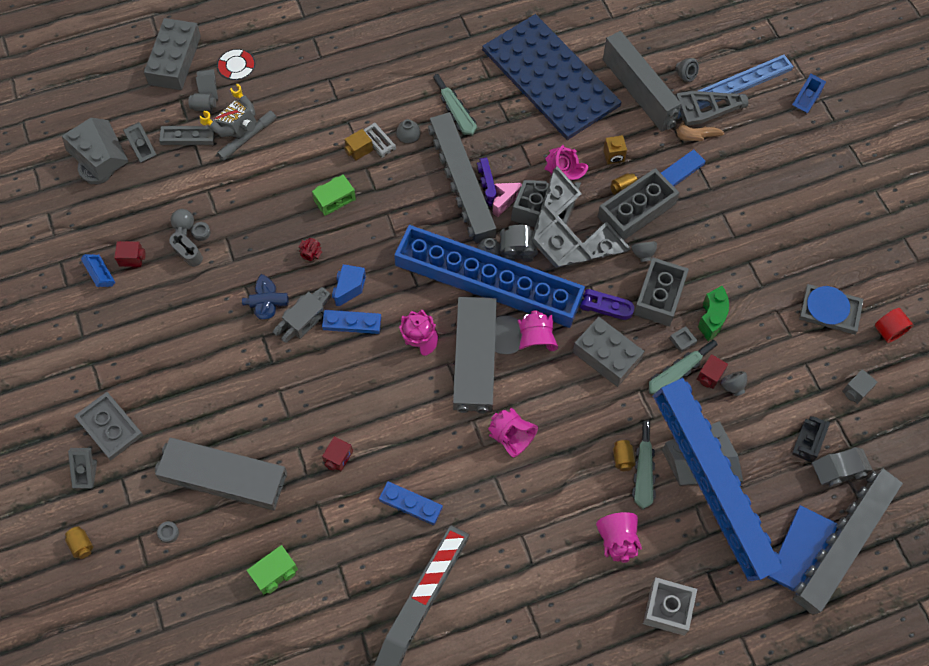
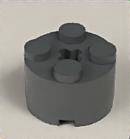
[500,225,538,262]

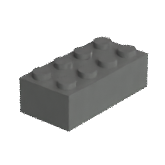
[144,18,201,90]
[597,168,679,240]

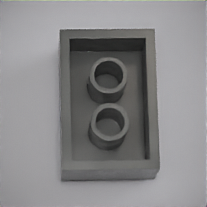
[634,258,689,327]
[573,317,645,387]

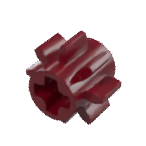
[298,238,322,261]

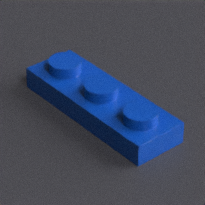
[322,310,382,334]
[379,481,443,525]

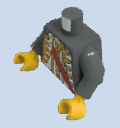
[199,84,256,138]

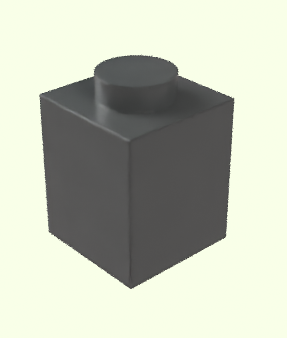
[842,369,878,404]

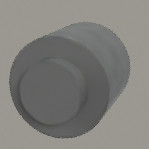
[189,93,216,112]

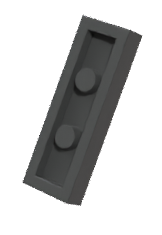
[159,126,215,145]

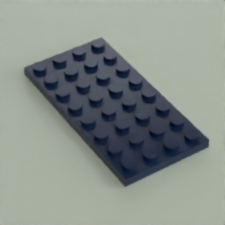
[482,14,622,140]

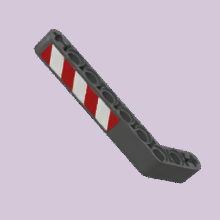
[374,525,470,666]

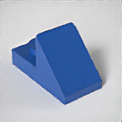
[792,74,826,113]

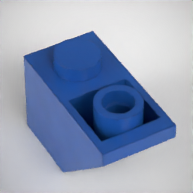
[332,264,366,306]

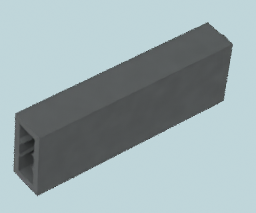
[603,31,681,132]
[453,297,496,414]
[155,437,287,511]

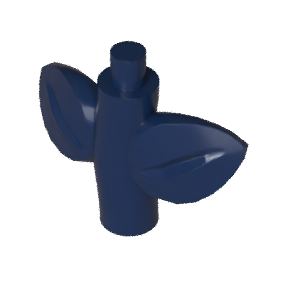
[242,274,289,319]

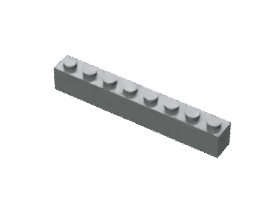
[428,112,496,244]
[792,468,903,615]

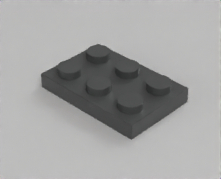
[799,284,864,334]
[75,392,143,460]

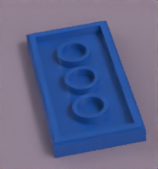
[767,505,837,591]

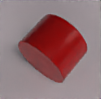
[874,308,914,343]

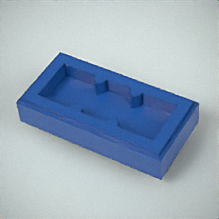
[81,254,115,287]

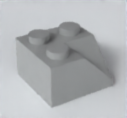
[643,577,697,636]

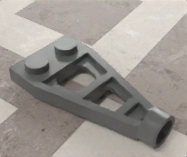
[675,91,748,126]

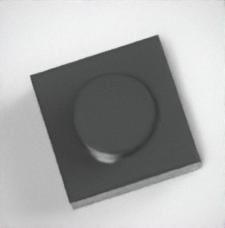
[669,326,697,353]

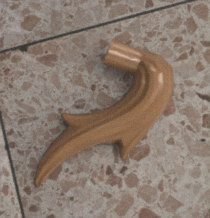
[676,121,724,141]

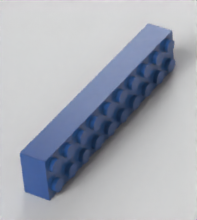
[394,225,585,328]
[653,378,783,581]

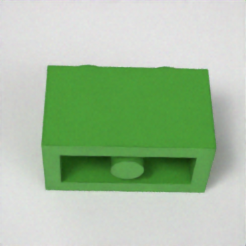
[312,174,356,216]
[247,545,298,595]

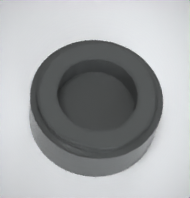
[191,222,211,241]
[157,521,179,543]

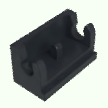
[792,416,830,463]

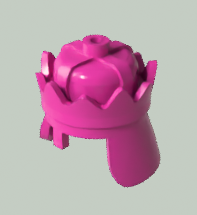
[545,145,588,180]
[399,310,438,356]
[518,311,558,351]
[488,408,538,457]
[596,512,642,563]

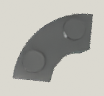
[812,447,873,487]

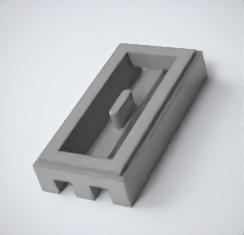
[364,123,396,158]

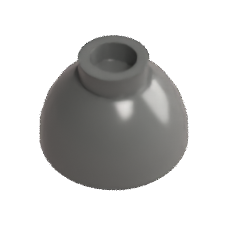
[675,58,699,82]
[396,119,421,143]
[477,238,501,257]
[631,241,657,262]
[720,371,748,396]

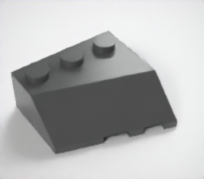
[62,117,128,181]
[511,180,581,228]
[662,421,743,486]

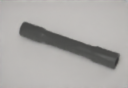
[217,110,277,161]

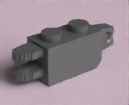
[273,287,331,343]

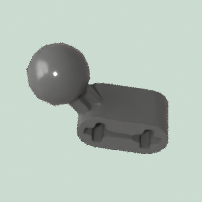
[169,209,203,267]

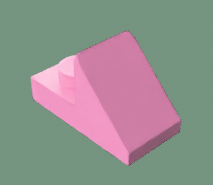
[492,183,522,217]

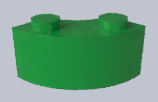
[698,286,729,342]

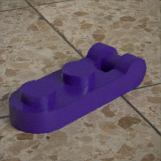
[476,157,496,206]
[580,289,634,320]

